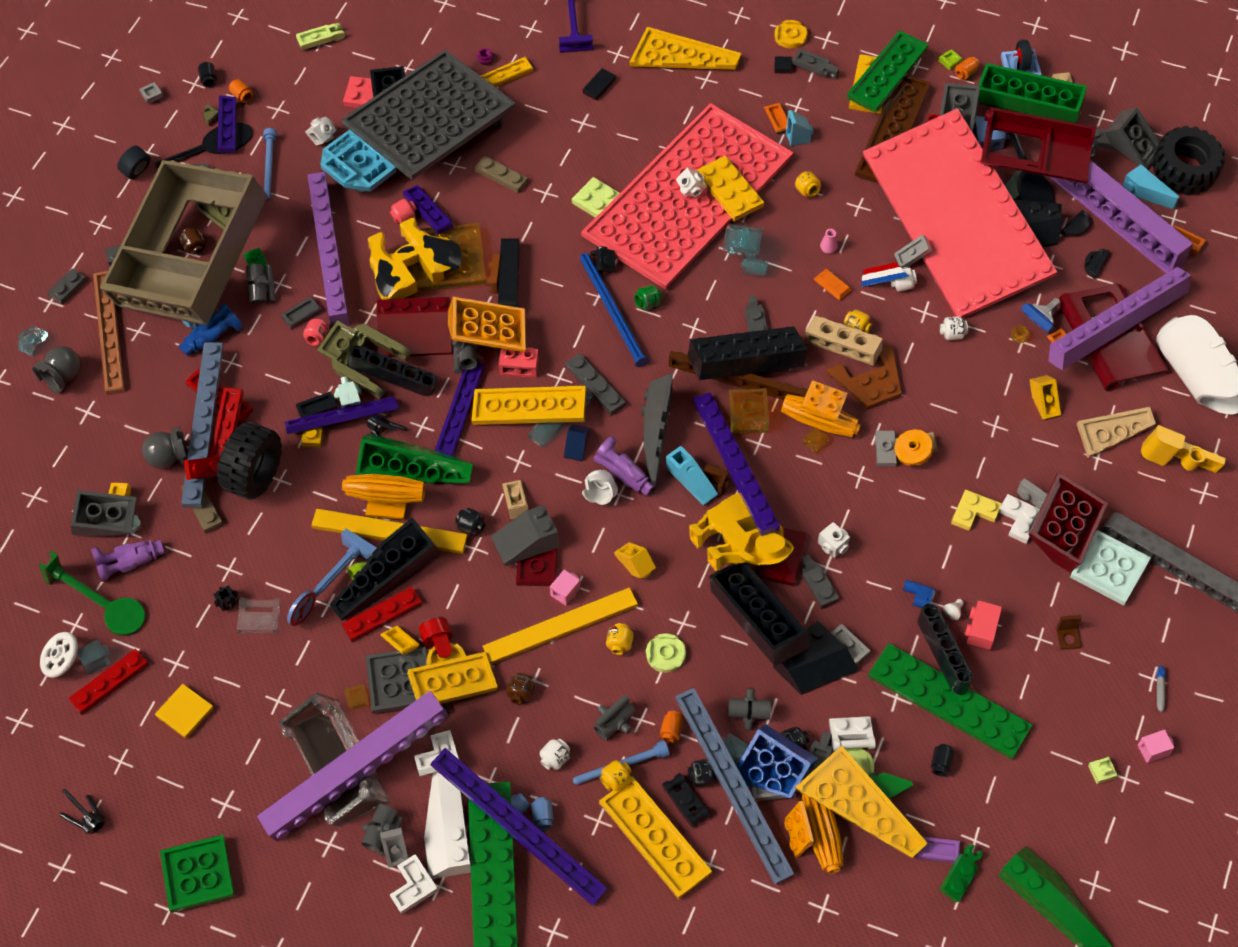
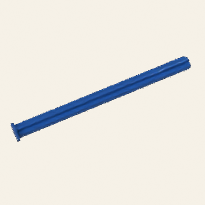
[580,252,649,367]

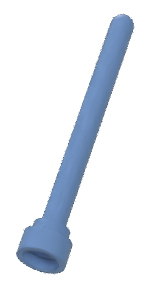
[263,128,277,200]
[573,740,670,785]

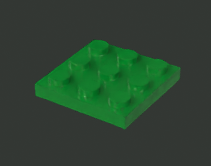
[160,835,235,913]

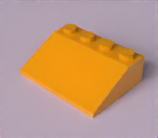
[448,297,526,352]

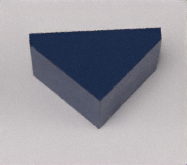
[564,425,591,461]

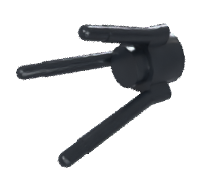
[367,414,407,437]
[59,789,105,834]

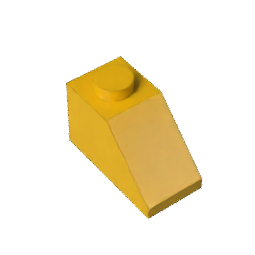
[1029,375,1061,419]
[614,542,656,579]

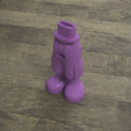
[593,436,654,496]
[91,540,165,582]

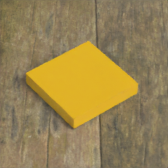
[155,684,214,739]

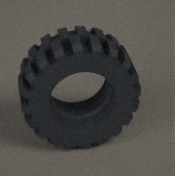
[1152,126,1225,194]
[217,422,282,500]

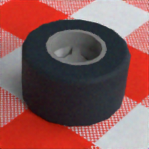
[117,145,151,180]

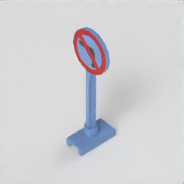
[287,529,377,626]

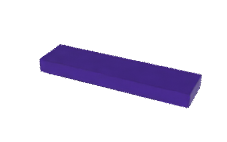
[218,96,236,153]
[403,185,453,235]

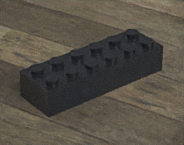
[687,326,808,380]
[709,563,809,666]

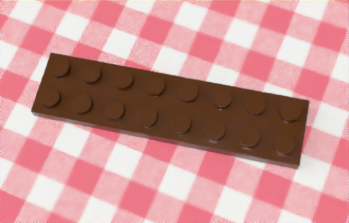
[855,75,931,183]

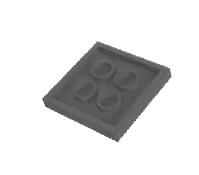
[365,646,427,714]

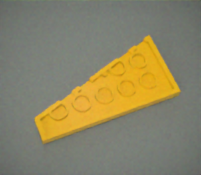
[629,27,741,70]
[794,746,928,858]

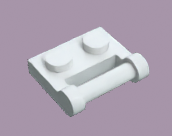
[829,717,875,751]

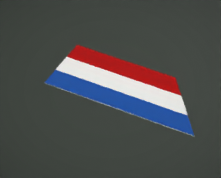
[861,262,909,287]

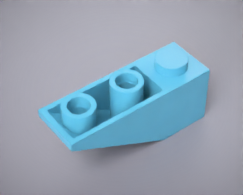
[666,446,718,506]

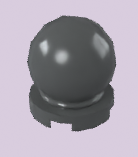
[32,346,81,393]
[141,426,188,469]

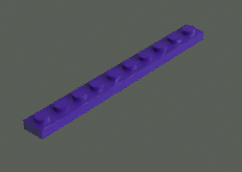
[693,392,780,536]
[430,748,607,906]

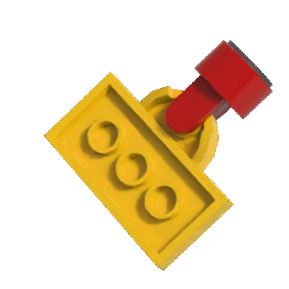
[407,616,498,704]

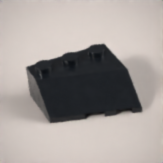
[773,620,859,695]

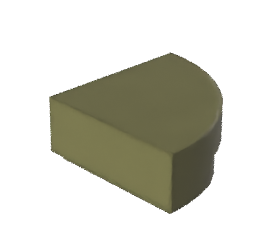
[203,104,218,126]

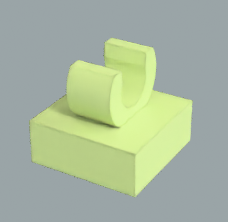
[1088,757,1118,784]

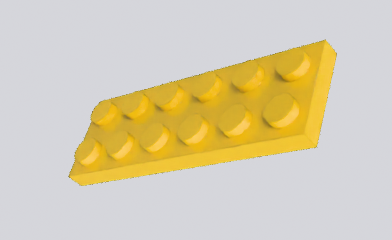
[472,386,587,425]
[599,776,712,900]

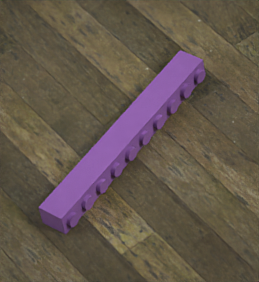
[307,172,350,328]
[1048,267,1191,370]
[257,691,449,841]

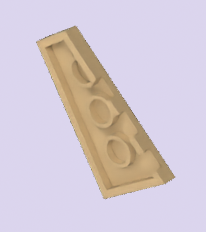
[1077,407,1156,458]

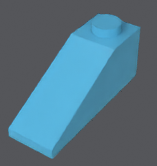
[1123,165,1179,209]

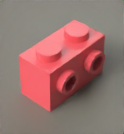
[499,347,539,378]
[965,600,1002,650]

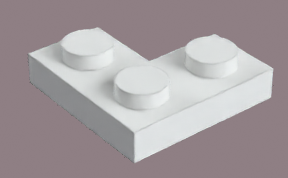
[999,494,1040,544]
[414,730,459,776]
[390,854,438,915]

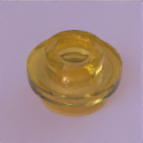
[1010,325,1029,343]

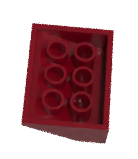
[377,297,452,357]
[1028,473,1108,572]

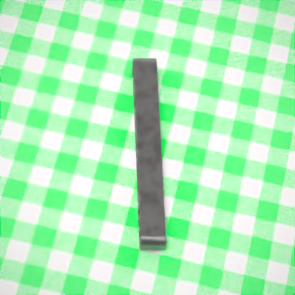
[1102,512,1238,613]

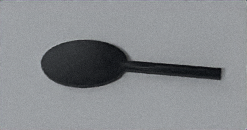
[154,122,252,169]
[1009,133,1054,203]

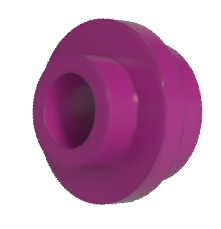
[477,48,494,64]

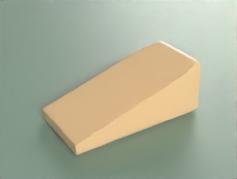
[502,480,528,519]

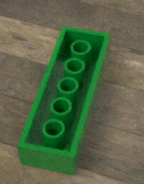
[978,63,1087,123]

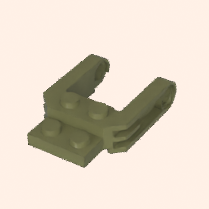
[317,320,411,399]

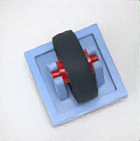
[1001,40,1042,75]

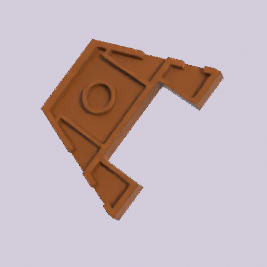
[826,345,901,410]

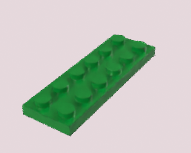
[846,30,929,113]

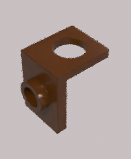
[1056,615,1082,650]

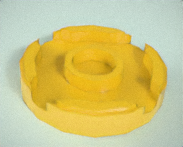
[774,20,808,49]

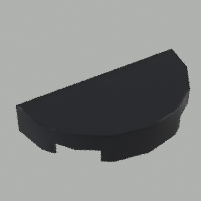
[1060,209,1090,237]
[1084,249,1110,279]

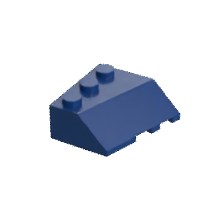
[737,724,818,798]

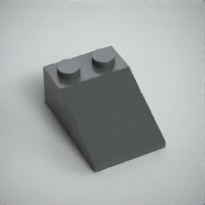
[940,83,980,134]
[1104,107,1159,169]
[70,490,137,537]
[491,505,560,566]

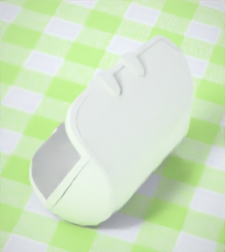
[1156,315,1238,415]

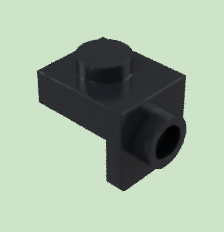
[590,246,615,273]

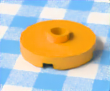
[895,429,933,466]

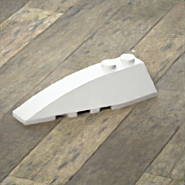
[424,772,471,879]

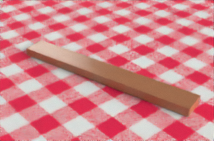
[93,271,125,395]

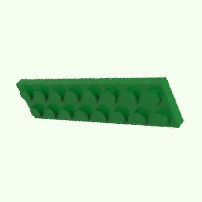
[868,643,1032,760]
[468,782,518,947]

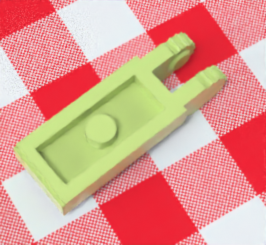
[296,23,345,50]

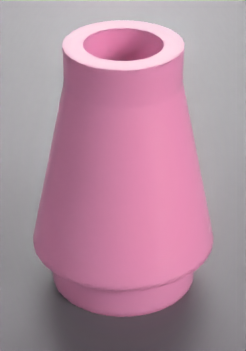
[820,229,838,254]

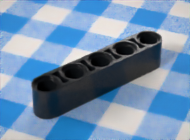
[498,238,519,307]
[347,345,437,396]
[917,604,973,695]

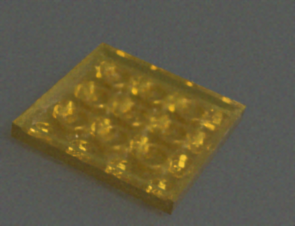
[412,223,486,291]

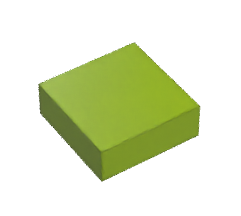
[938,49,963,70]

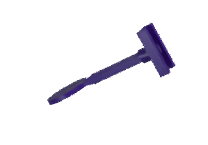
[559,0,593,53]

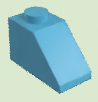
[786,110,813,146]

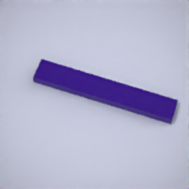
[435,363,485,457]
[284,396,399,434]

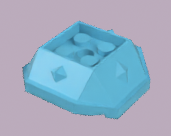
[320,130,397,193]

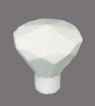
[943,599,964,620]

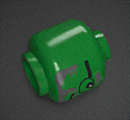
[634,285,662,311]

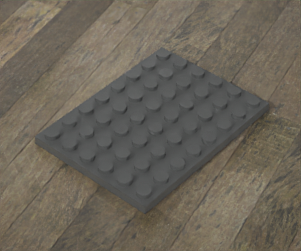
[342,49,516,180]

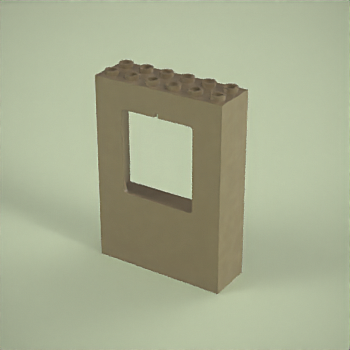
[100,160,268,326]

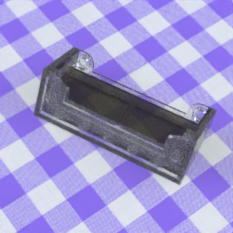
[279,693,390,827]

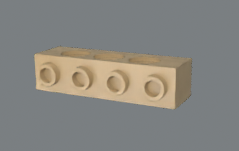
[805,315,883,366]

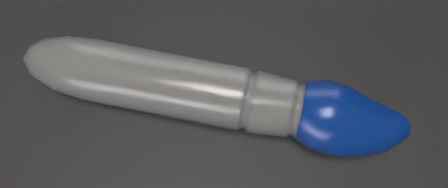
[1156,665,1166,712]

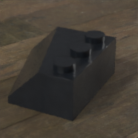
[1013,199,1062,248]

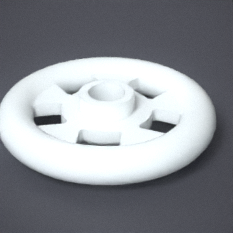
[40,632,78,678]

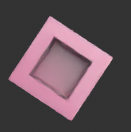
[550,570,580,606]
[1138,730,1174,763]

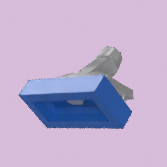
[1021,298,1061,335]

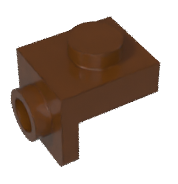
[704,464,730,496]

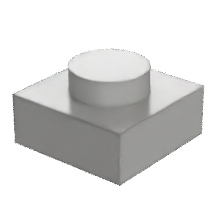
[139,82,163,104]

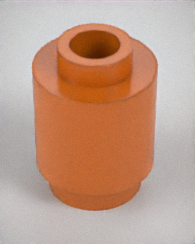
[955,57,980,80]
[229,79,253,103]
[659,711,684,743]

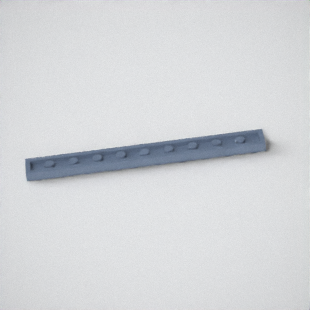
[181,343,224,508]
[675,688,794,885]

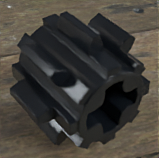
[213,585,239,612]

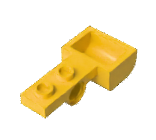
[1141,425,1226,473]

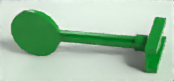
[39,551,145,636]

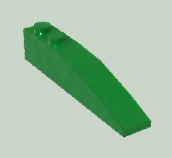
[355,434,473,483]
[998,846,1112,947]

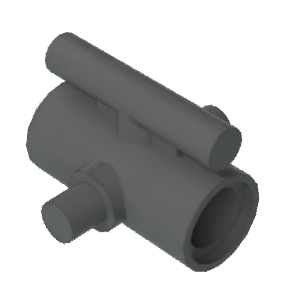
[246,264,276,303]
[452,340,484,374]
[728,688,771,730]
[593,694,636,740]
[361,804,403,857]

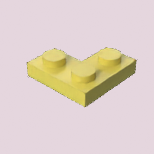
[951,490,1002,531]

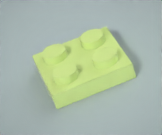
[572,177,620,218]

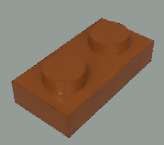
[487,254,500,294]

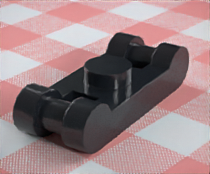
[662,773,710,828]

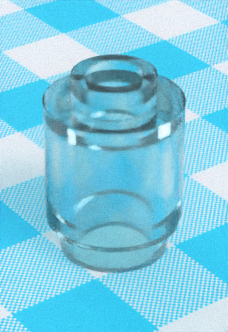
[741,255,769,277]

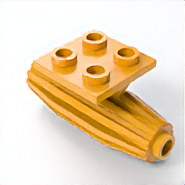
[781,380,861,437]
[342,474,425,520]
[785,793,844,874]

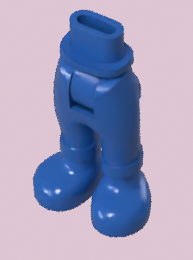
[178,303,244,356]

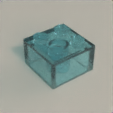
[723,224,764,257]

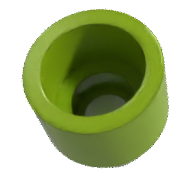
[347,562,366,580]

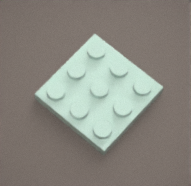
[1070,530,1151,606]

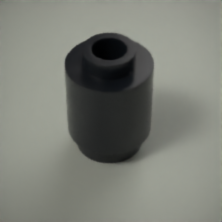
[198,62,217,88]
[931,744,955,777]

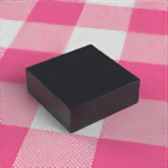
[774,56,792,73]

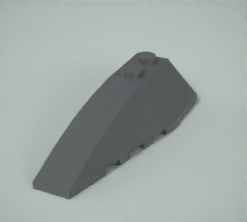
[641,374,673,491]

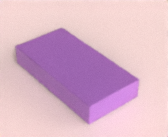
[915,837,960,863]

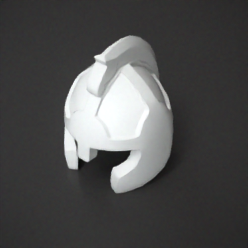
[582,469,618,505]

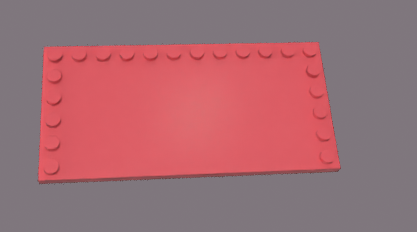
[581,103,793,290]
[863,108,1057,318]

